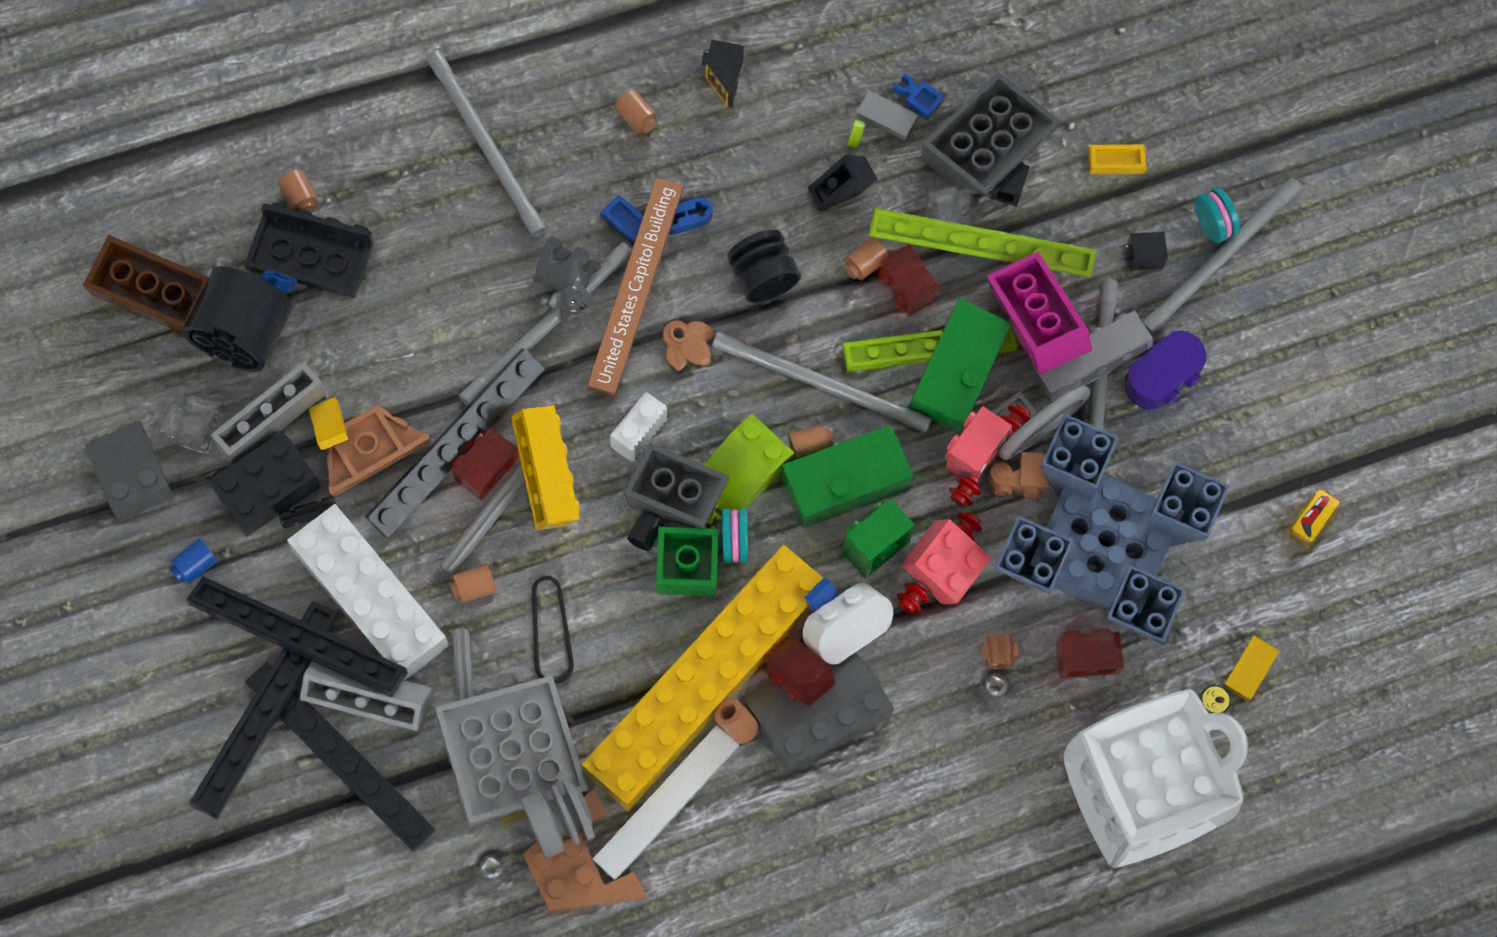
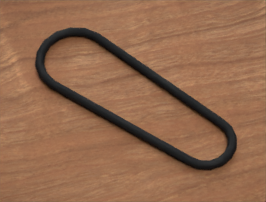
[532,576,574,684]

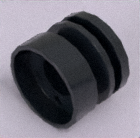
[727,230,801,303]

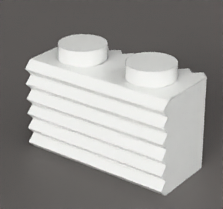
[610,392,667,462]

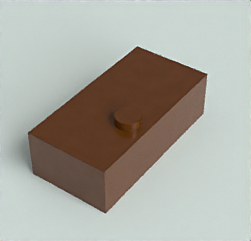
[83,235,208,334]

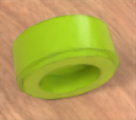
[846,119,865,149]

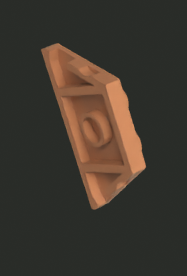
[327,405,431,498]

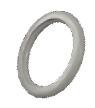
[999,385,1091,460]

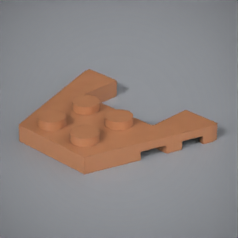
[523,789,646,912]

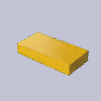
[1088,144,1147,174]
[309,397,349,450]
[1223,636,1280,702]

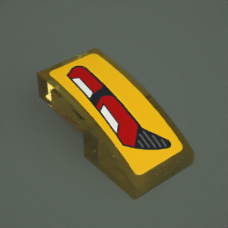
[1285,486,1343,550]

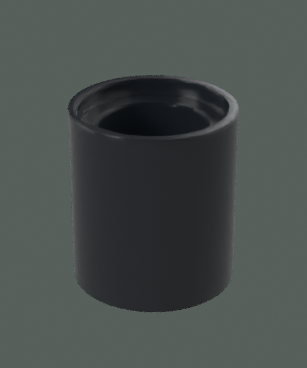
[627,512,664,551]

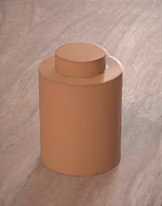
[615,90,657,133]
[278,170,318,213]
[844,237,889,280]
[788,425,834,460]
[449,564,497,603]
[714,699,759,743]

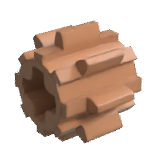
[981,634,1019,669]

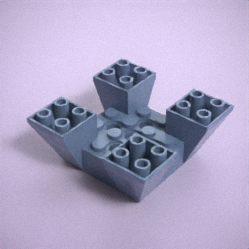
[994,414,1230,644]

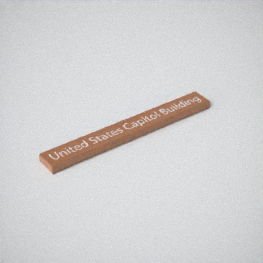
[587,178,684,397]

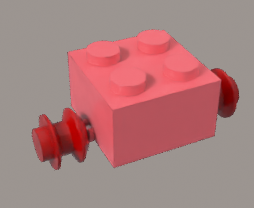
[945,404,1031,507]
[897,512,991,614]

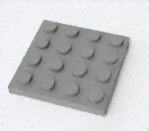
[434,675,588,826]

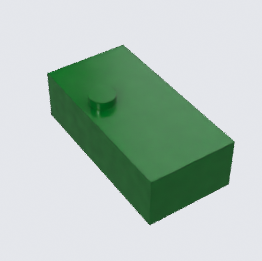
[907,298,1012,432]
[780,425,914,528]

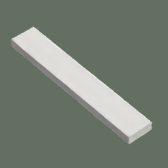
[592,725,739,881]

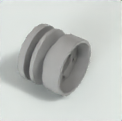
[520,778,595,859]

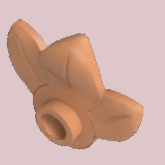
[662,320,715,372]

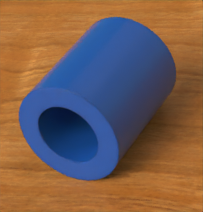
[169,539,218,584]

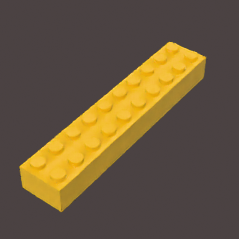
[582,544,823,812]

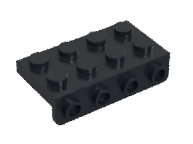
[244,203,374,298]

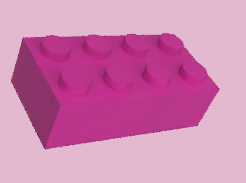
[987,252,1092,375]

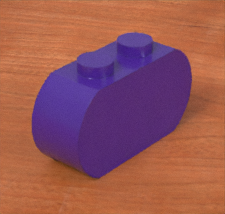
[1124,331,1206,410]

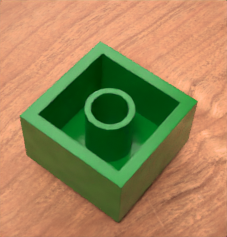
[842,499,915,579]
[656,527,719,597]

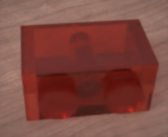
[878,244,940,316]
[452,428,519,501]
[1056,628,1124,678]
[764,635,835,706]

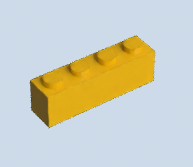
[511,405,580,531]

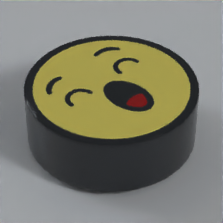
[1199,685,1231,714]

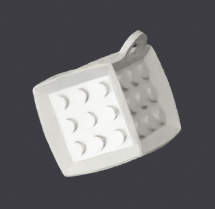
[1064,689,1247,868]

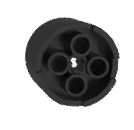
[183,266,293,372]

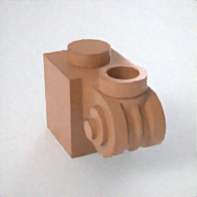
[988,452,1050,499]

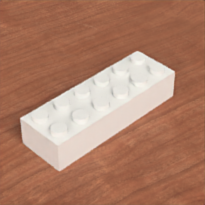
[287,504,449,680]

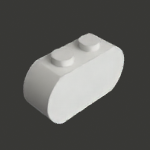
[803,583,893,664]

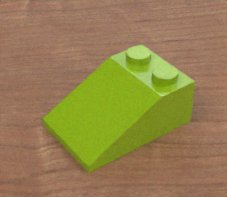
[704,414,794,514]

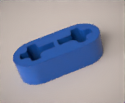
[669,198,713,235]

